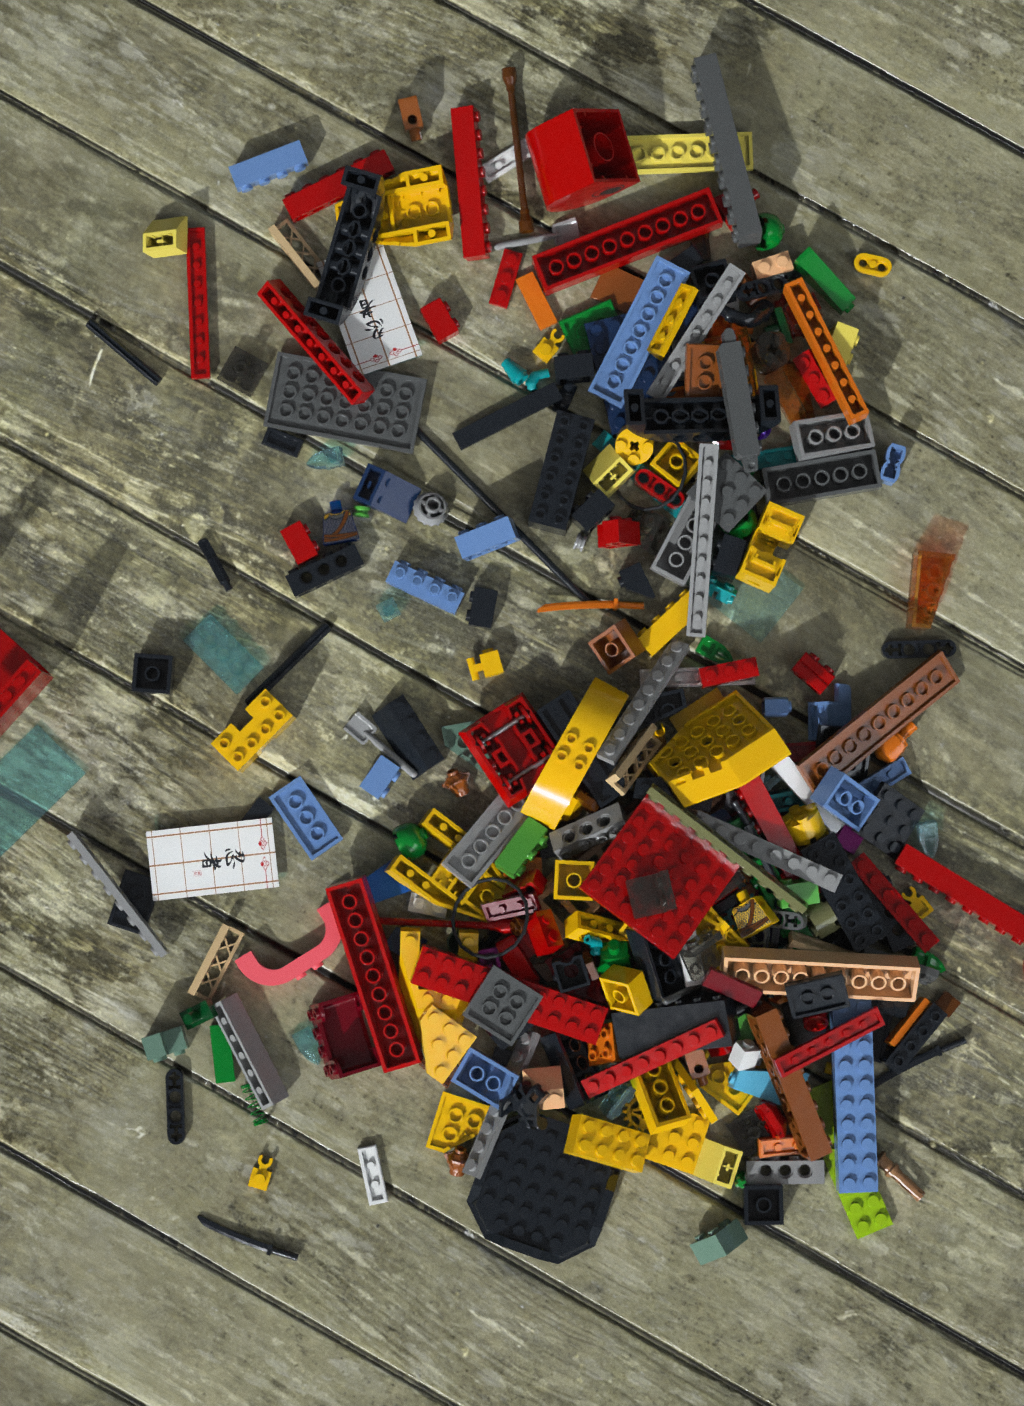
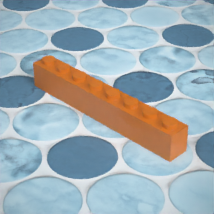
[783,277,869,426]

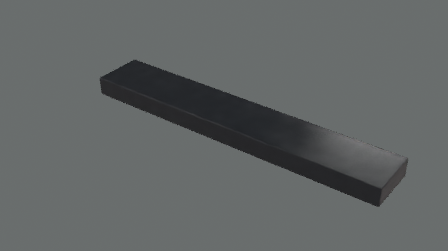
[452,382,563,451]

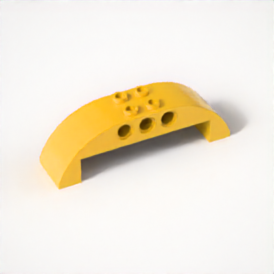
[520,677,629,831]

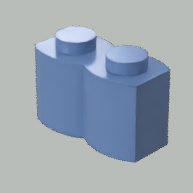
[879,443,906,486]
[761,697,792,718]

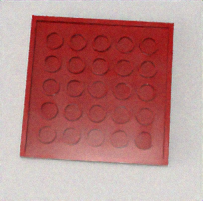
[579,794,740,959]

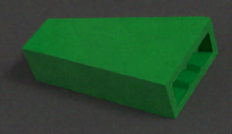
[793,247,856,315]

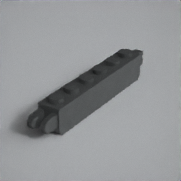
[716,327,762,473]

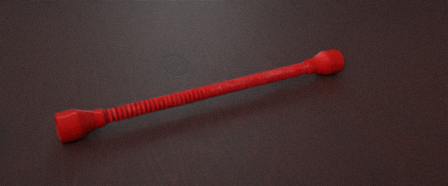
[379,917,512,934]

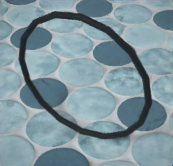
[616,442,687,511]
[451,877,529,959]

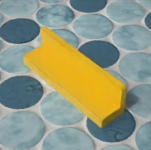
[647,283,699,361]

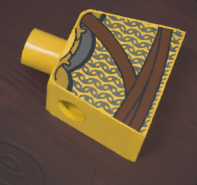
[732,889,779,940]

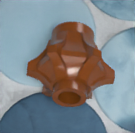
[442,768,470,798]
[444,1146,470,1177]

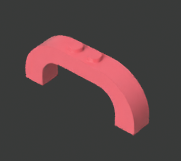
[235,902,341,986]

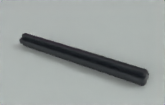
[245,622,331,705]

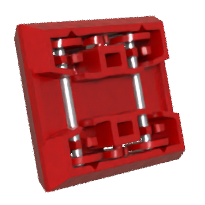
[458,692,557,808]

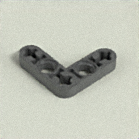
[749,908,807,948]

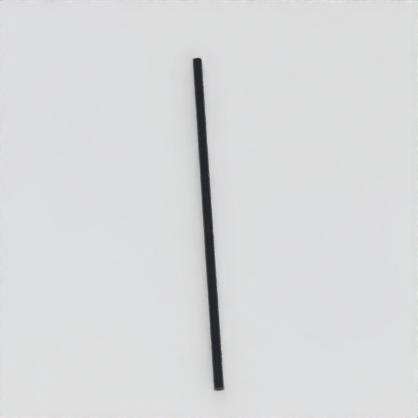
[417,427,591,610]

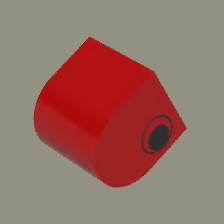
[525,108,641,212]

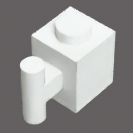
[728,1039,762,1071]

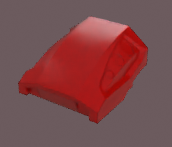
[754,1099,787,1140]

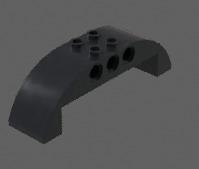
[303,165,385,326]
[623,385,781,442]

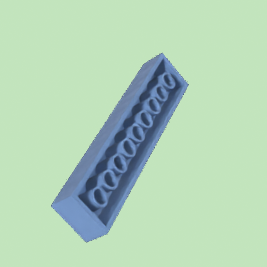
[829,999,878,1194]

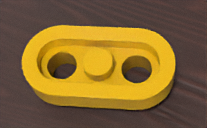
[853,253,892,277]

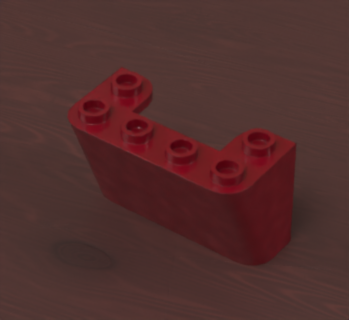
[307,991,381,1080]

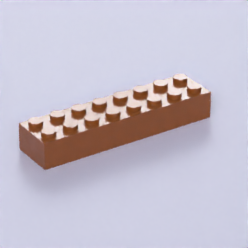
[745,1003,833,1162]

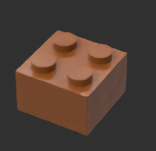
[588,618,646,675]

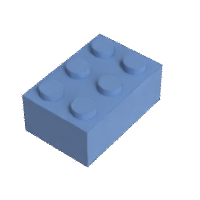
[454,514,521,561]
[810,766,880,832]

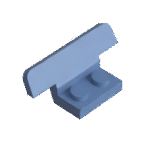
[808,683,851,741]

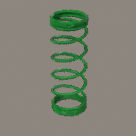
[240,1083,268,1126]

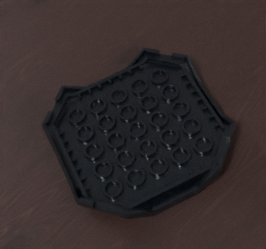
[467,1113,620,1264]

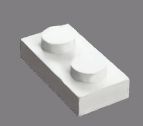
[408,892,447,919]

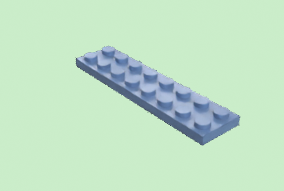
[588,255,691,409]

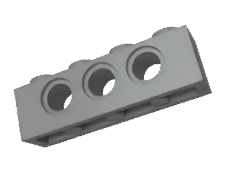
[549,802,628,860]
[745,1155,825,1185]

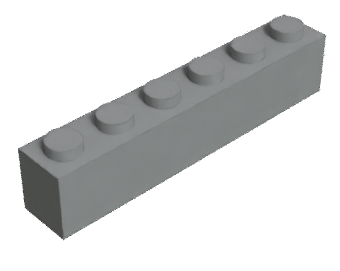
[213,993,289,1110]

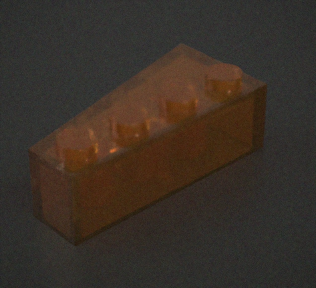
[906,550,956,630]

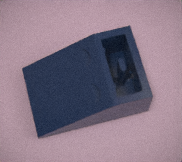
[353,463,422,524]

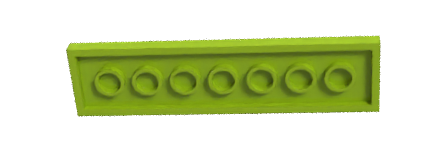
[810,1080,893,1239]

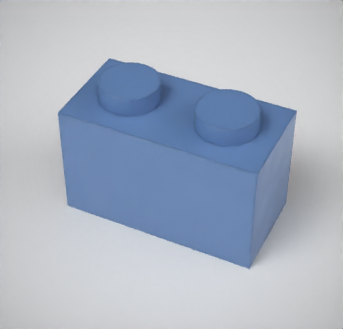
[360,755,401,800]

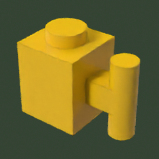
[466,648,504,681]

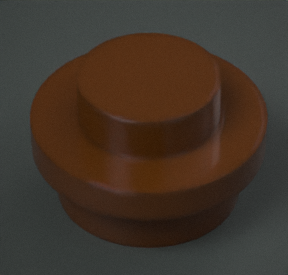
[510,917,527,936]

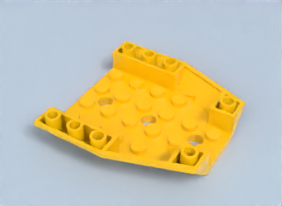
[646,690,791,808]

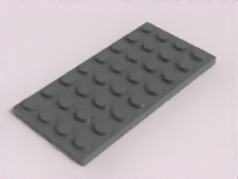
[263,352,428,455]

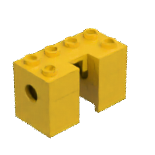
[735,501,805,593]
[211,689,296,773]

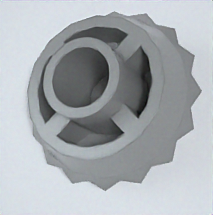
[412,491,449,527]

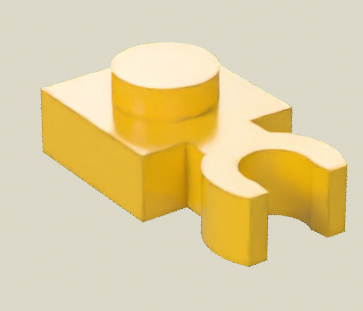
[532,328,565,364]
[901,886,934,919]
[248,1154,273,1191]

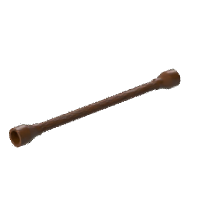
[501,67,534,234]

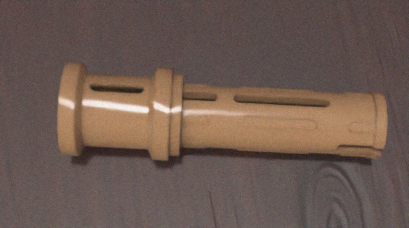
[877,1151,925,1201]

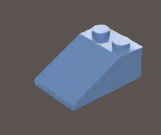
[451,1047,520,1110]

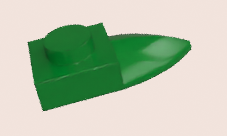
[695,635,733,663]
[911,947,946,973]

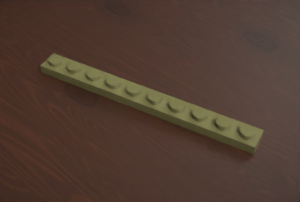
[646,783,808,914]

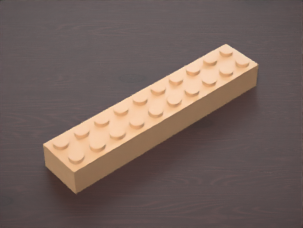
[720,946,920,1002]

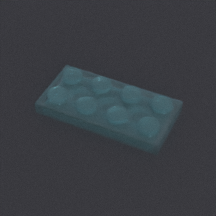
[183,614,264,695]

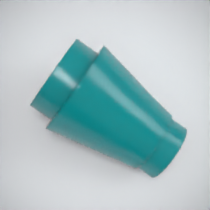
[501,358,529,386]

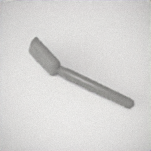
[494,217,581,251]
[343,711,417,778]

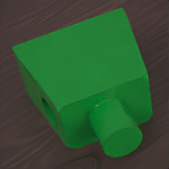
[595,940,633,974]

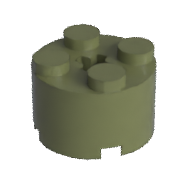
[804,895,841,940]

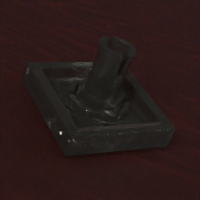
[217,346,269,398]
[726,1105,770,1158]

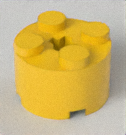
[615,425,654,466]
[782,803,826,846]

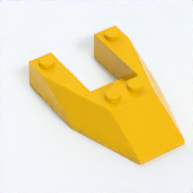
[384,808,507,922]
[399,927,479,1043]

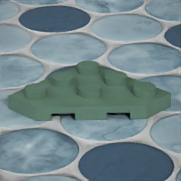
[441,721,500,775]

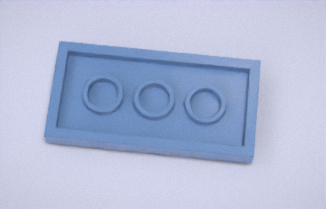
[268,776,343,861]

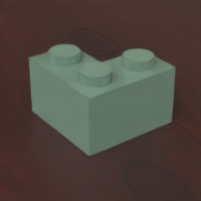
[141,1025,189,1063]
[690,1218,748,1265]

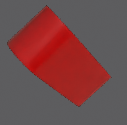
[634,469,684,509]
[496,934,540,982]

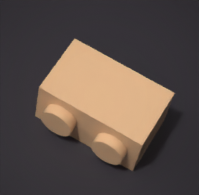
[750,250,794,284]

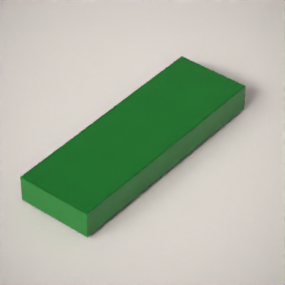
[210,1024,236,1084]

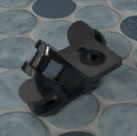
[498,1080,550,1130]

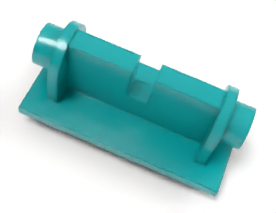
[709,575,738,604]

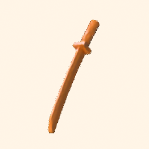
[537,598,644,613]

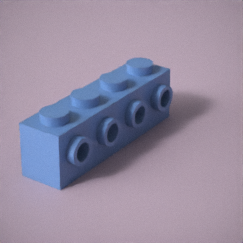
[228,140,309,193]
[386,560,465,615]

